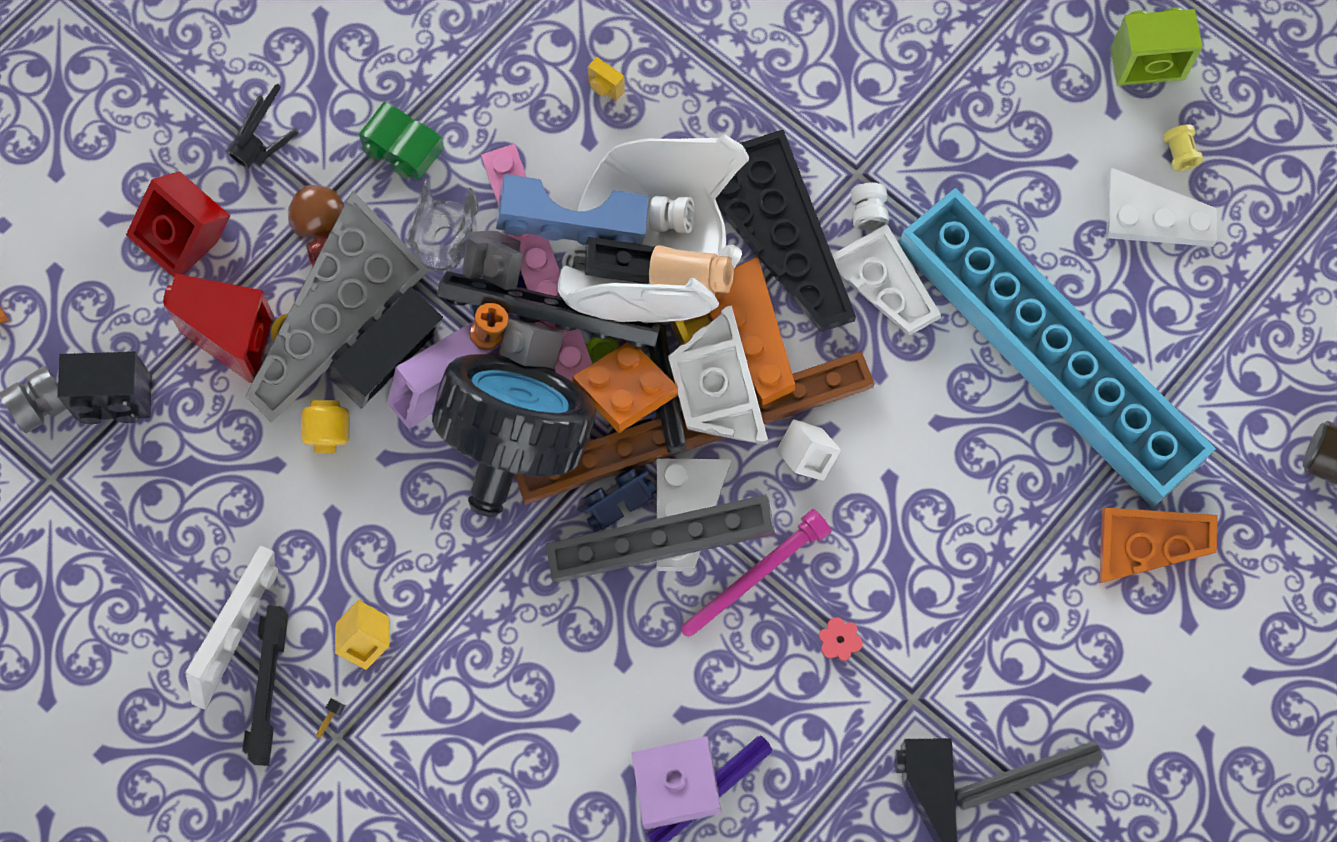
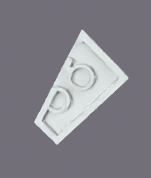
[1106,167,1217,247]
[832,224,941,336]
[657,459,732,571]

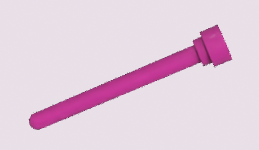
[681,509,832,637]

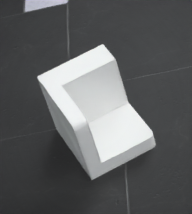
[777,419,841,481]

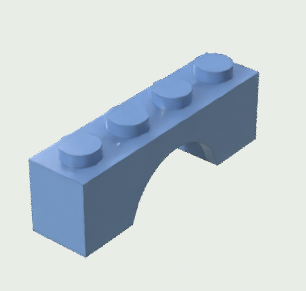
[496,174,649,245]

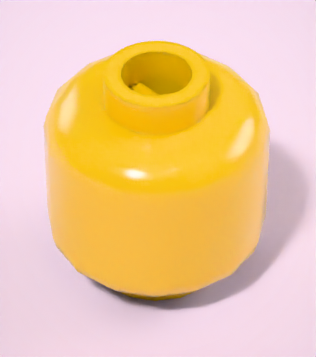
[301,400,350,453]

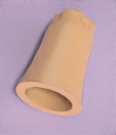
[649,245,734,294]

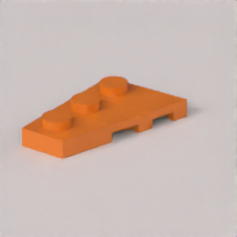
[1099,508,1218,584]

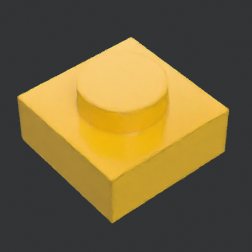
[588,56,625,102]

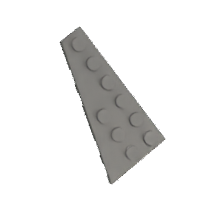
[245,191,429,423]

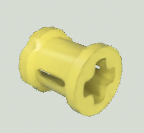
[1163,125,1203,171]

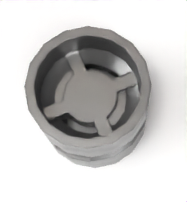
[0,366,67,434]

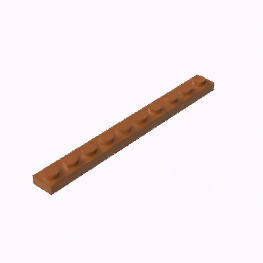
[515,351,875,505]

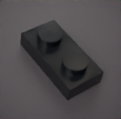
[585,237,656,284]

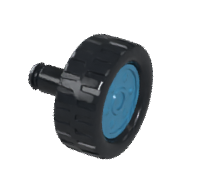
[432,354,596,517]

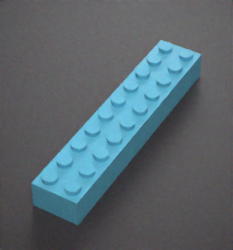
[899,188,1216,508]

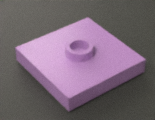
[632,736,722,830]

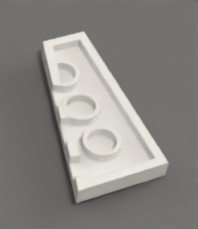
[185,545,278,710]

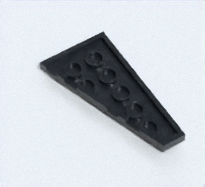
[715,129,856,332]

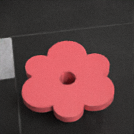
[819,617,863,661]

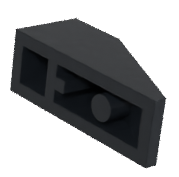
[894,738,958,842]

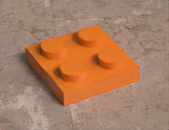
[572,342,678,433]

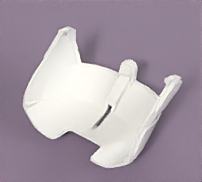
[558,134,749,323]

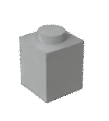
[499,318,564,368]

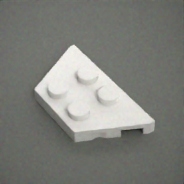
[668,305,768,445]

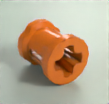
[469,303,508,350]

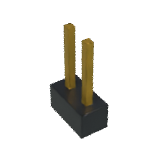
[315,698,346,738]

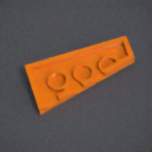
[707,257,795,406]

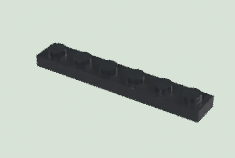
[437,271,662,347]

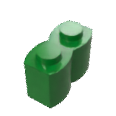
[359,102,444,180]

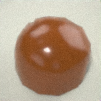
[288,185,344,240]

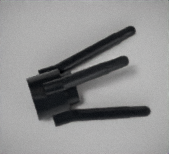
[226,84,299,169]

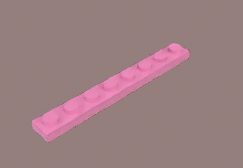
[481,144,592,381]

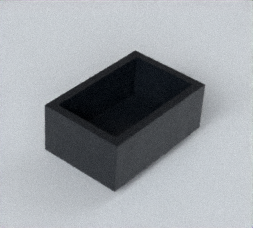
[329,286,443,409]

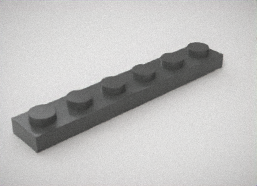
[546,494,776,583]

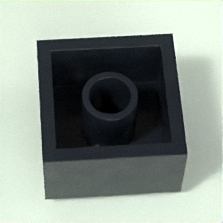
[57,351,152,425]

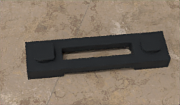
[242,605,289,766]

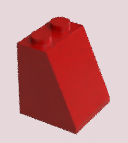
[163,273,274,383]

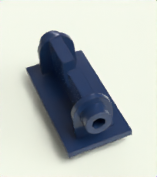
[577,467,657,532]

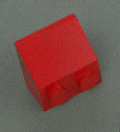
[126,171,231,278]

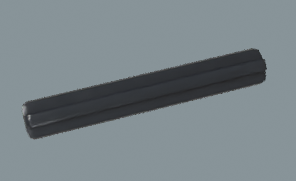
[648,323,687,454]

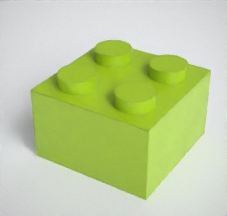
[1110,7,1203,86]

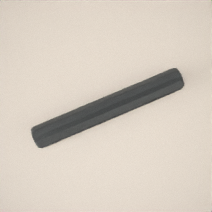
[955,741,1102,810]

